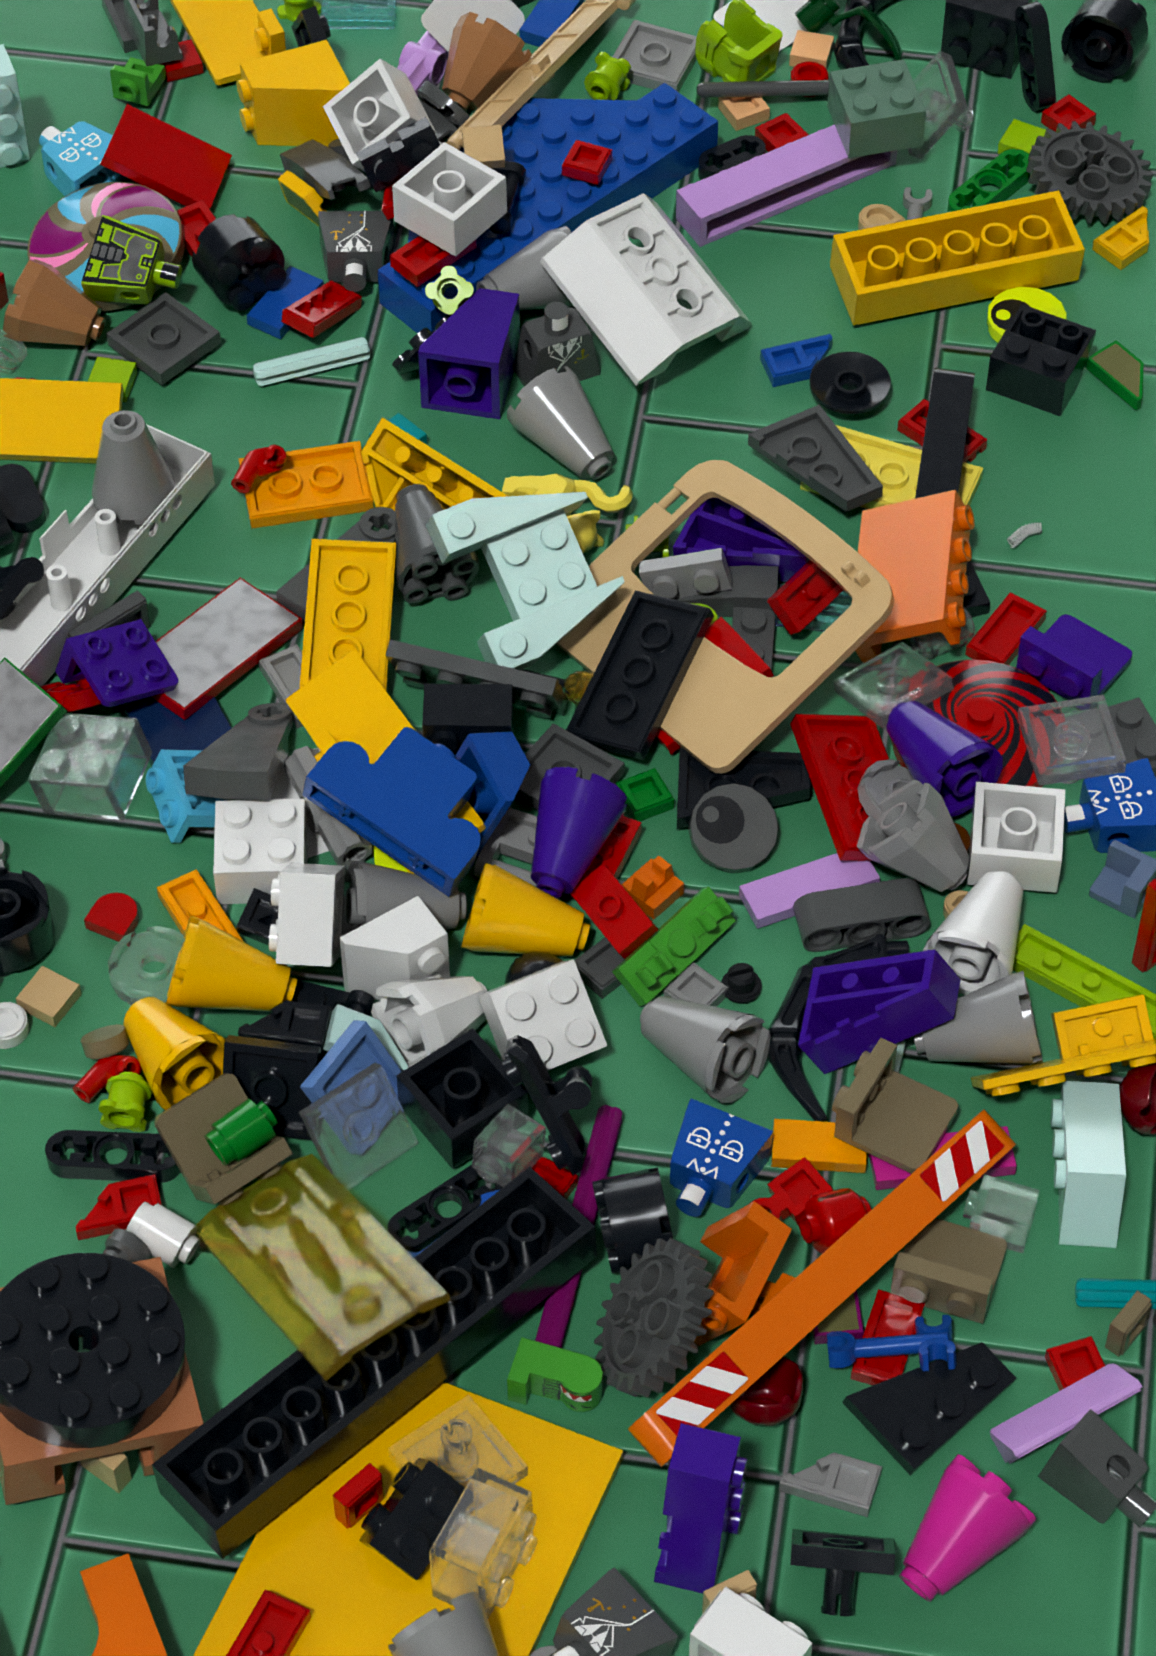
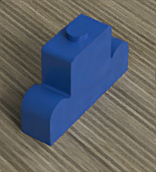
[302,727,480,897]

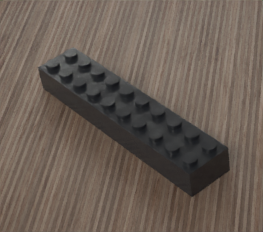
[152,1167,597,1559]

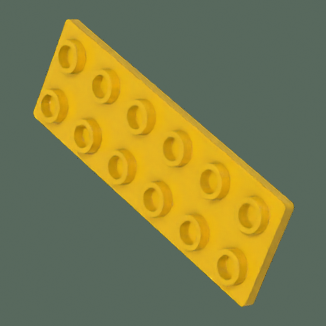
[286,650,486,874]
[971,994,1156,1096]

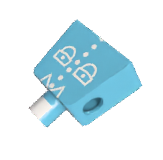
[39,121,127,196]

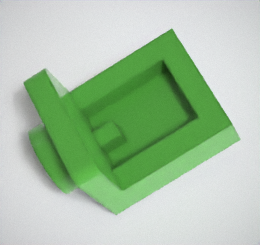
[110,57,166,106]

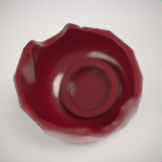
[1119,1063,1156,1135]
[729,1356,803,1426]

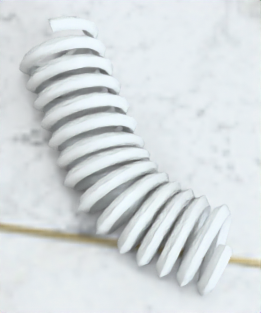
[1007,522,1042,548]

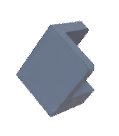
[1089,840,1156,919]

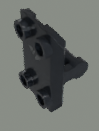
[502,1035,593,1176]

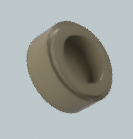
[80,1024,130,1059]

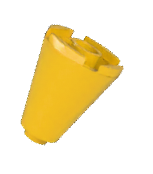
[461,863,590,957]
[166,916,297,1011]
[123,997,226,1110]

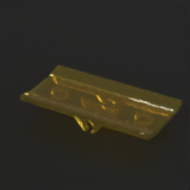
[196,1154,451,1381]

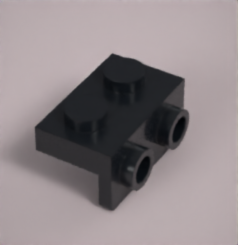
[359,1458,477,1580]

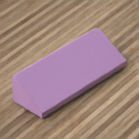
[990,1363,1142,1464]

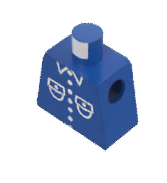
[1064,758,1156,853]
[670,1098,773,1217]

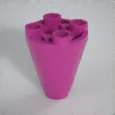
[899,1454,1037,1602]

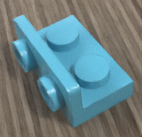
[146,749,228,843]

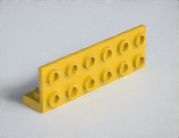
[170,0,286,85]

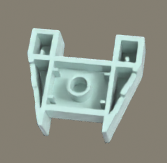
[425,492,625,670]

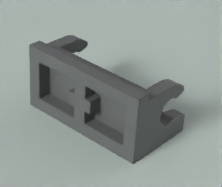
[123,0,183,66]

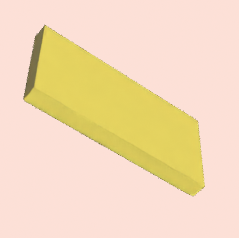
[800,425,983,509]

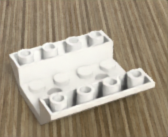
[540,193,752,386]

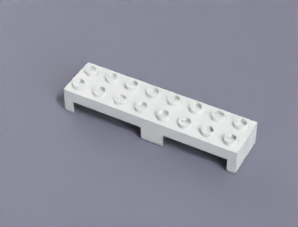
[0,424,215,686]

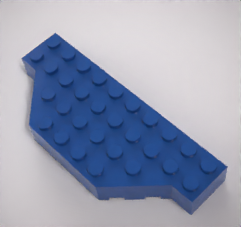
[378,83,718,333]

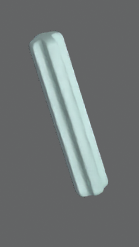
[253,337,370,387]

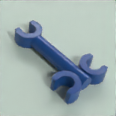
[827,1314,957,1371]

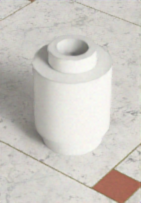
[126,1201,201,1268]

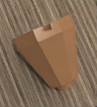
[442,12,532,112]
[2,259,106,346]

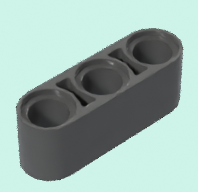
[793,878,930,952]

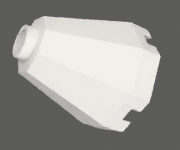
[371,976,487,1068]

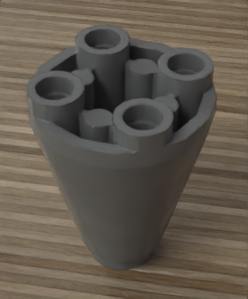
[395,484,479,603]

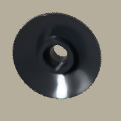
[810,352,891,414]

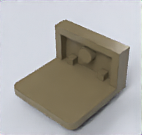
[832,1037,958,1174]
[155,1073,293,1206]
[890,1218,1007,1324]

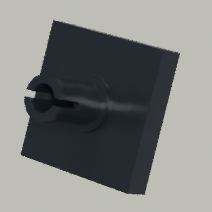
[223,1035,321,1140]
[790,1529,895,1616]

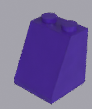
[418,288,520,420]

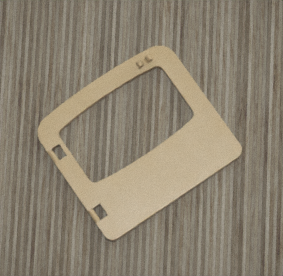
[556,460,894,774]

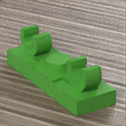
[612,886,736,1007]

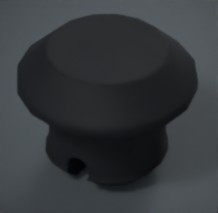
[721,963,762,1003]

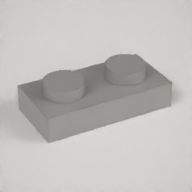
[639,548,732,599]

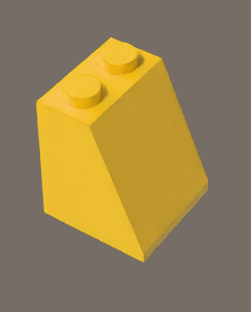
[236,40,350,147]

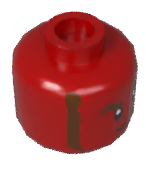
[799,1188,872,1254]

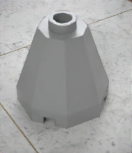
[857,780,970,892]

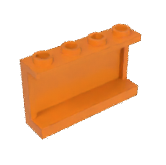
[851,490,975,665]

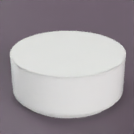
[0,1002,29,1049]

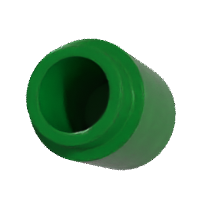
[204,1098,278,1166]

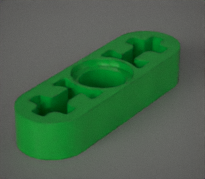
[947,149,1031,212]

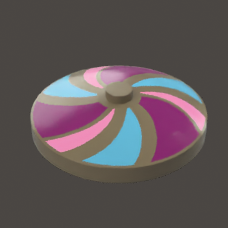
[27,182,185,312]

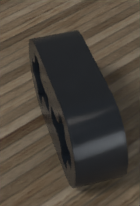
[698,135,766,180]

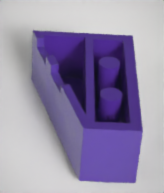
[673,498,810,582]
[798,949,961,1074]
[654,1423,748,1594]

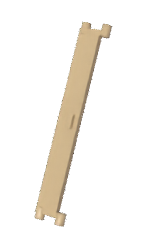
[446,0,636,150]

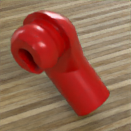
[231,444,287,493]
[73,1055,142,1103]

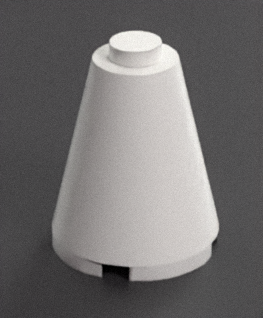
[923,871,1024,995]

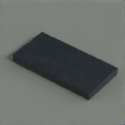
[566,590,714,760]

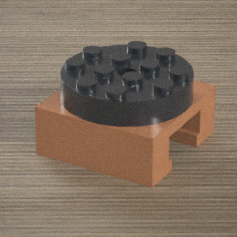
[0,1253,204,1505]

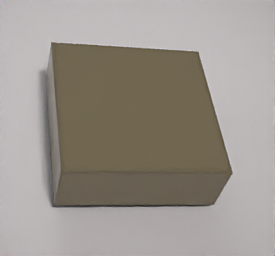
[1105,1290,1152,1357]

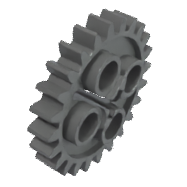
[1026,121,1153,224]
[594,1238,714,1398]

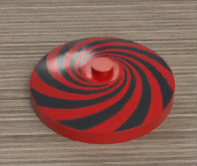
[891,660,1066,787]

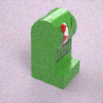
[507,1337,603,1412]

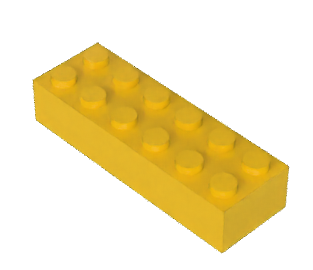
[830,190,1085,326]

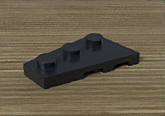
[677,748,811,829]
[842,1342,1016,1476]

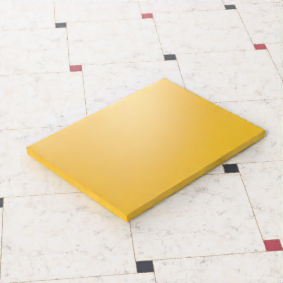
[193,1382,623,1656]

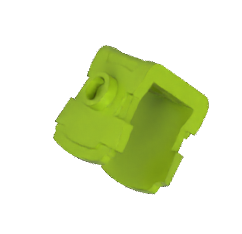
[695,0,783,82]

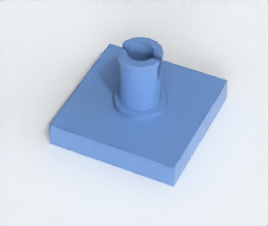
[300,1020,402,1154]

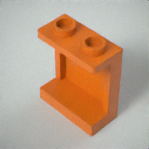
[694,1201,792,1346]

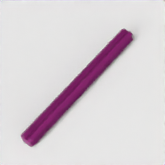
[535,1105,623,1348]

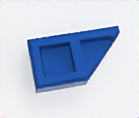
[760,334,833,387]

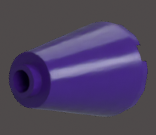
[886,701,1003,817]
[530,767,627,898]

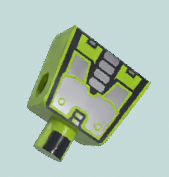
[81,215,182,304]

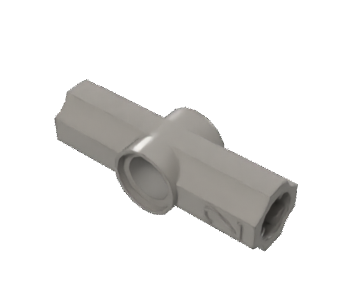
[284,746,372,866]

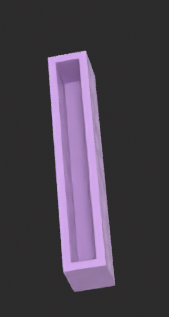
[676,124,897,247]

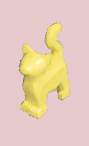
[502,473,633,553]

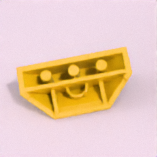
[361,417,508,511]

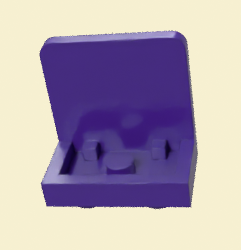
[1016,614,1132,711]
[55,619,179,707]

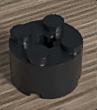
[1061,0,1148,82]
[192,214,286,311]
[0,868,55,977]
[592,1167,673,1274]

